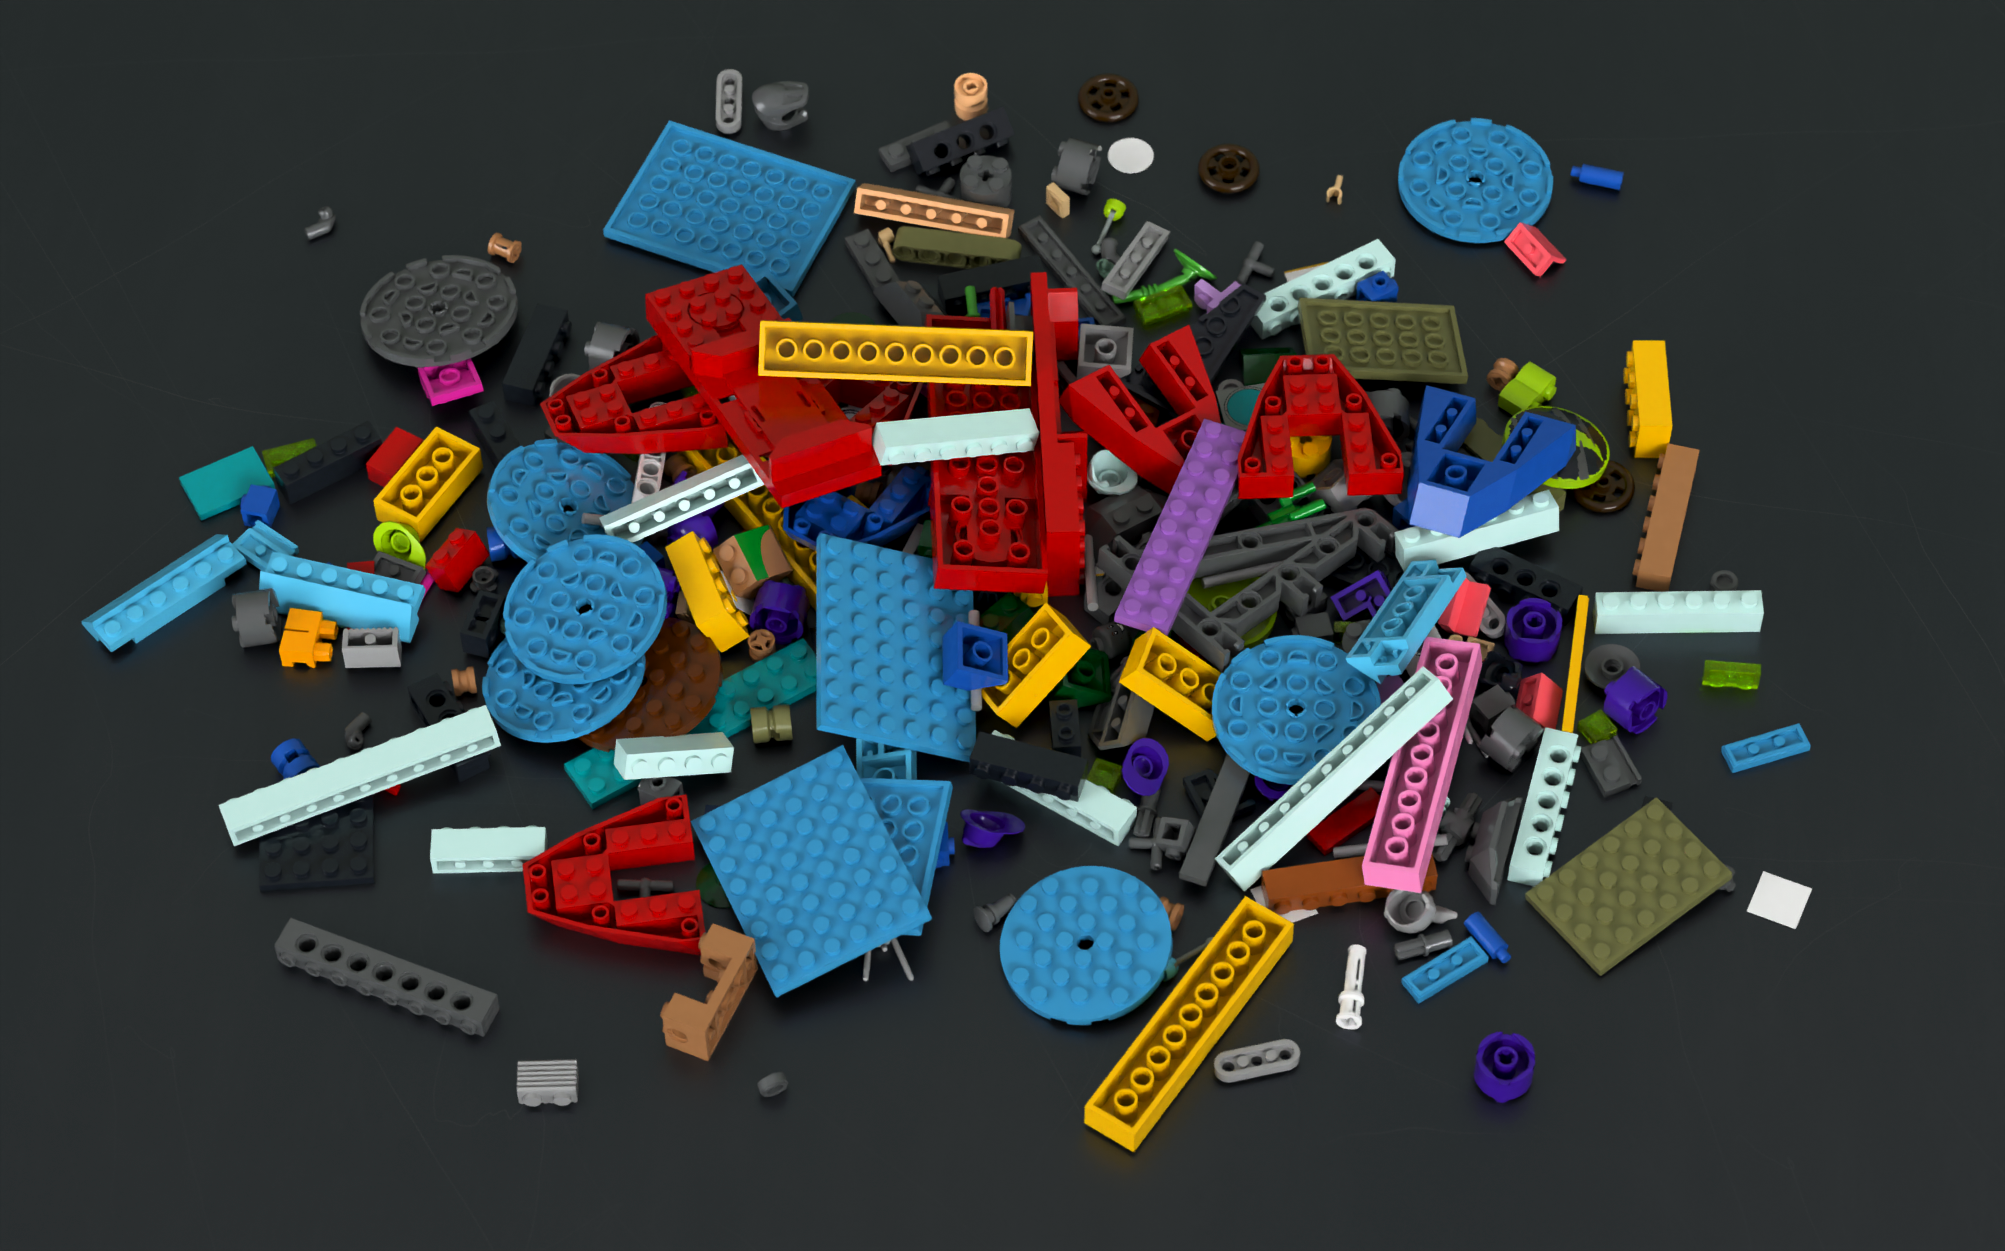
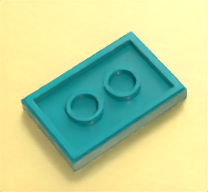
[179,446,276,521]

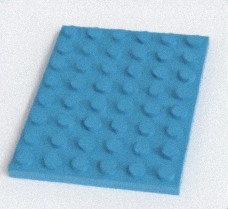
[603,121,856,298]
[816,533,976,762]
[691,745,932,998]

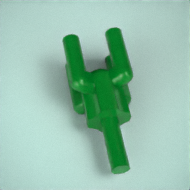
[1252,481,1326,529]

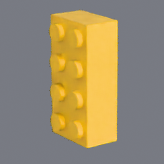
[1623,340,1672,458]
[373,427,483,542]
[665,531,750,653]
[982,603,1091,728]
[1119,627,1221,742]

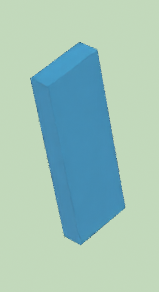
[1721,723,1811,773]
[1401,936,1489,1004]

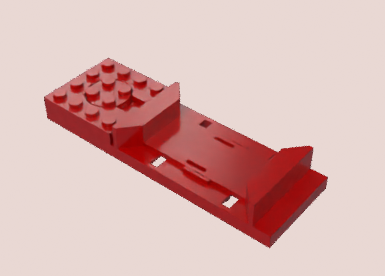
[645,265,882,509]
[1031,272,1088,597]
[924,314,1048,594]

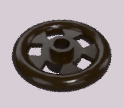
[1078,73,1139,122]
[1198,144,1260,193]
[1571,460,1635,513]

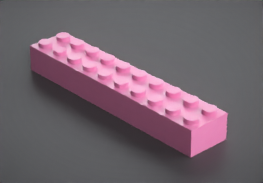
[1362,637,1482,893]

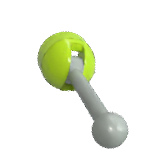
[1092,199,1126,255]

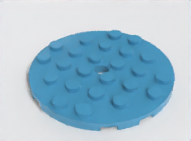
[1398,118,1553,243]
[487,439,644,563]
[503,534,667,684]
[1212,635,1381,785]
[482,637,646,743]
[1000,866,1173,1025]

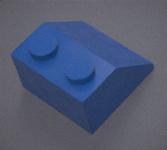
[942,621,1008,691]

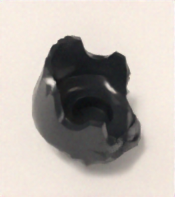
[1478,651,1523,692]

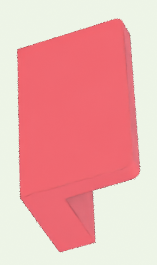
[1504,222,1566,277]
[1438,578,1491,637]
[1516,672,1563,731]

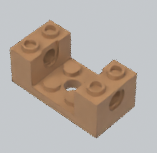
[660,924,758,1061]

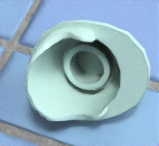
[1087,450,1137,496]

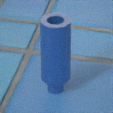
[1571,164,1624,190]
[1464,912,1511,964]

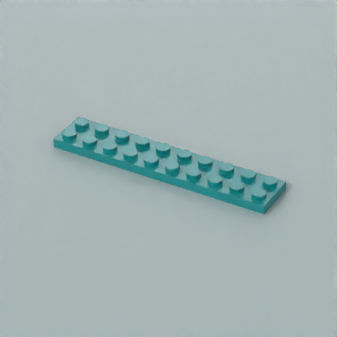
[564,638,816,809]

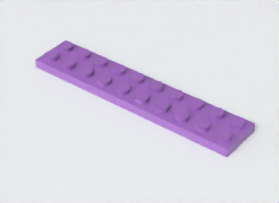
[1114,419,1256,636]

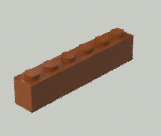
[1261,854,1438,915]

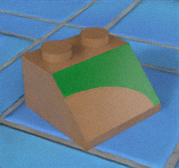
[713,525,794,600]

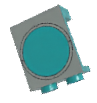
[1215,383,1265,431]

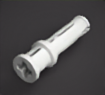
[1336,945,1367,1029]

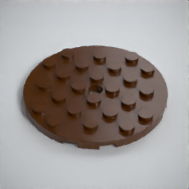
[578,617,723,752]

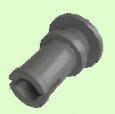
[973,893,1017,932]

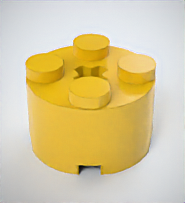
[1290,435,1332,478]

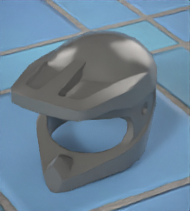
[752,81,809,131]

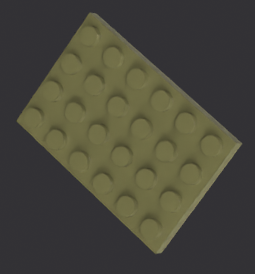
[1298,298,1468,384]
[1525,797,1732,976]

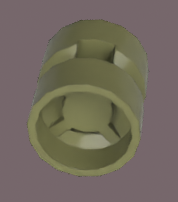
[750,704,793,743]

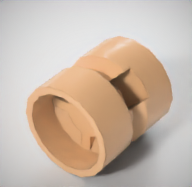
[954,73,988,121]

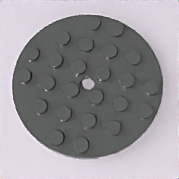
[360,255,518,368]

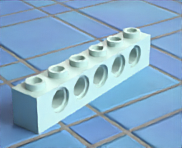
[1250,239,1396,340]
[1508,727,1581,887]

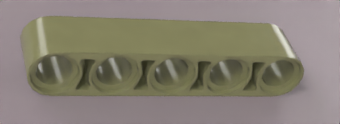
[892,226,1022,269]

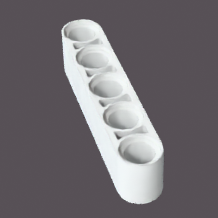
[631,402,666,503]

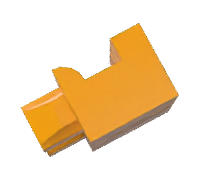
[279,608,338,668]

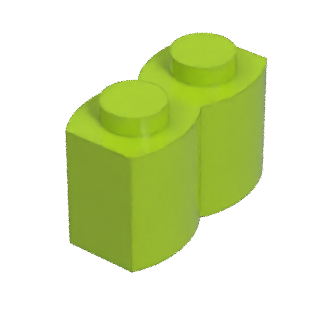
[1498,361,1557,415]

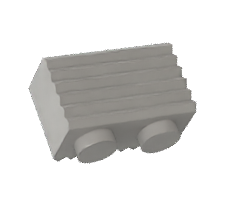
[342,627,402,668]
[517,1059,579,1107]

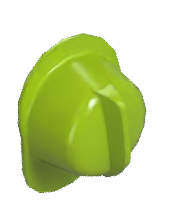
[373,521,426,569]

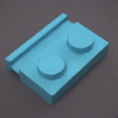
[233,520,299,572]

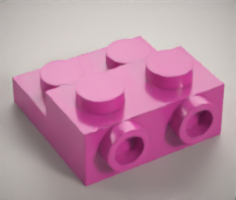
[418,358,483,406]

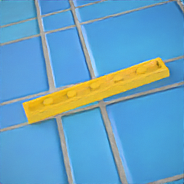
[1561,595,1589,733]

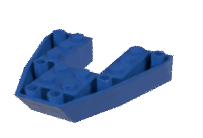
[1407,385,1576,538]
[783,466,931,551]

